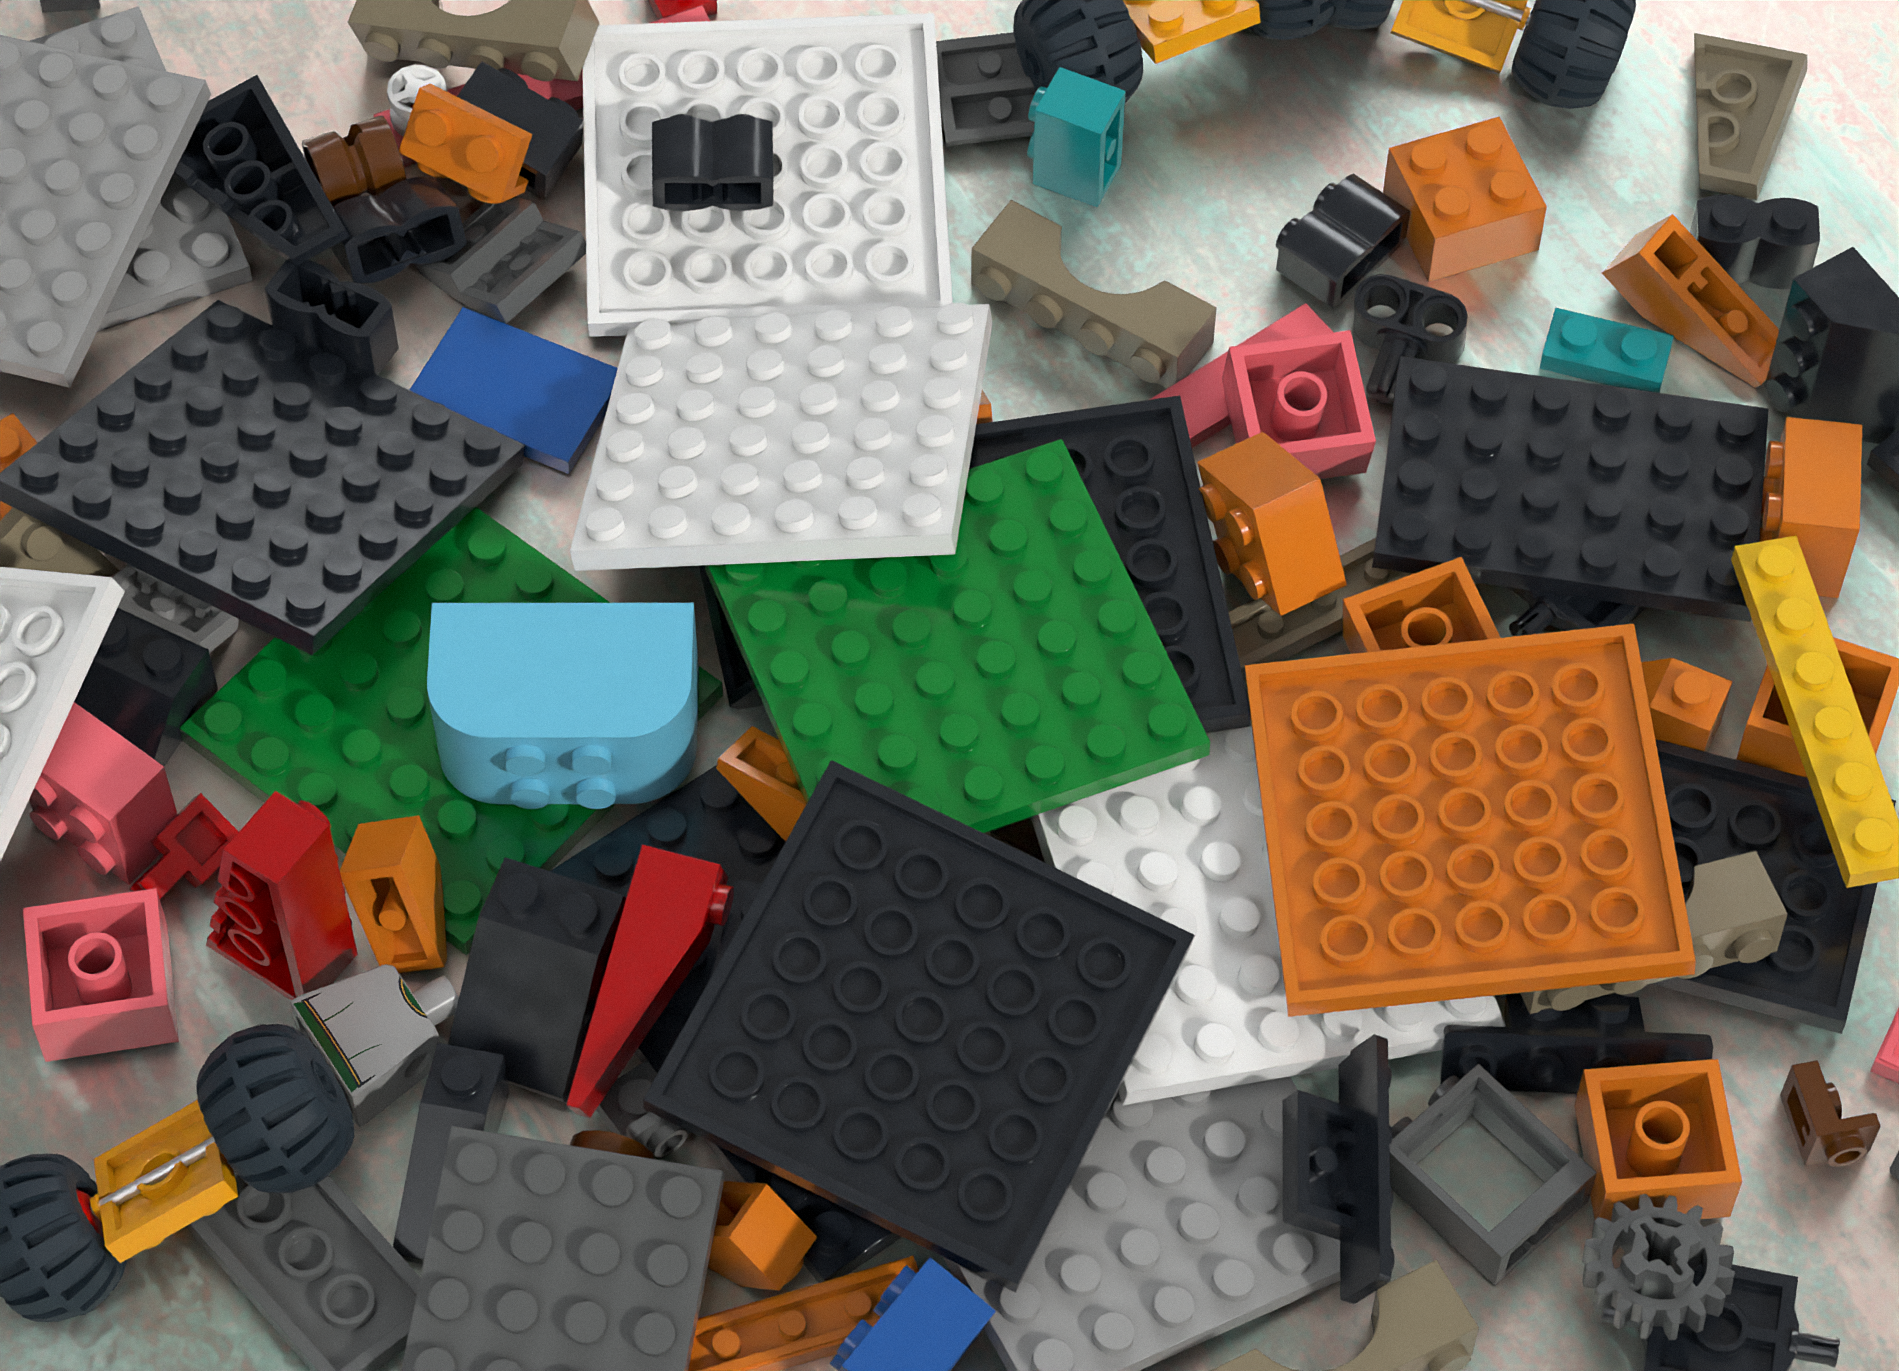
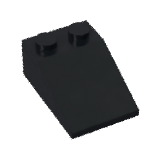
[448,857,626,1103]

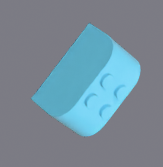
[427,603,699,809]

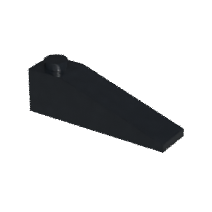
[174,75,349,266]

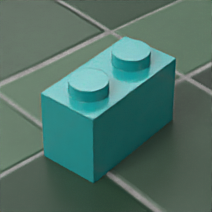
[1027,67,1126,208]

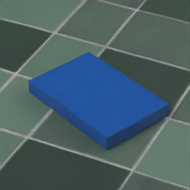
[409,307,618,474]

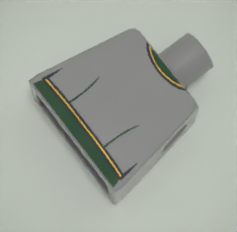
[290,964,459,1127]

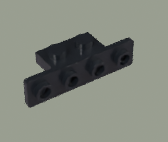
[1440,993,1713,1094]
[1282,1034,1395,1304]

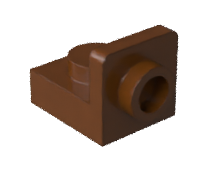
[1780,1060,1881,1167]

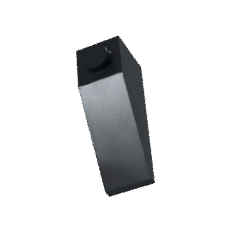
[393,1043,509,1265]

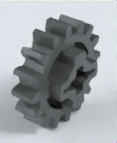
[1582,1194,1735,1340]

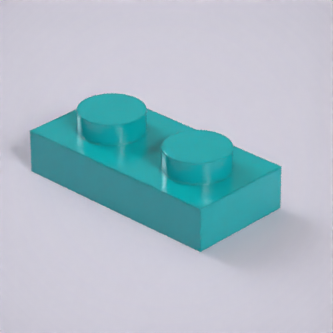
[1539,307,1674,393]

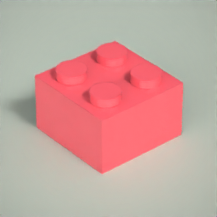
[1222,330,1376,479]
[29,702,177,885]
[23,888,179,1062]

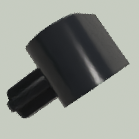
[1353,274,1468,405]

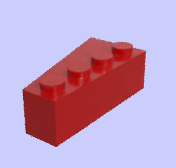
[206,790,358,1000]

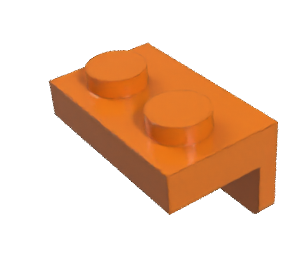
[399,83,533,204]

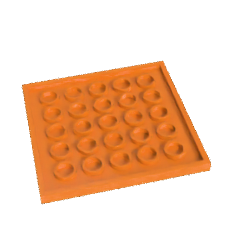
[1245,624,1696,1017]

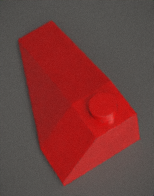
[566,845,734,1118]

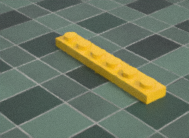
[1731,535,1899,888]

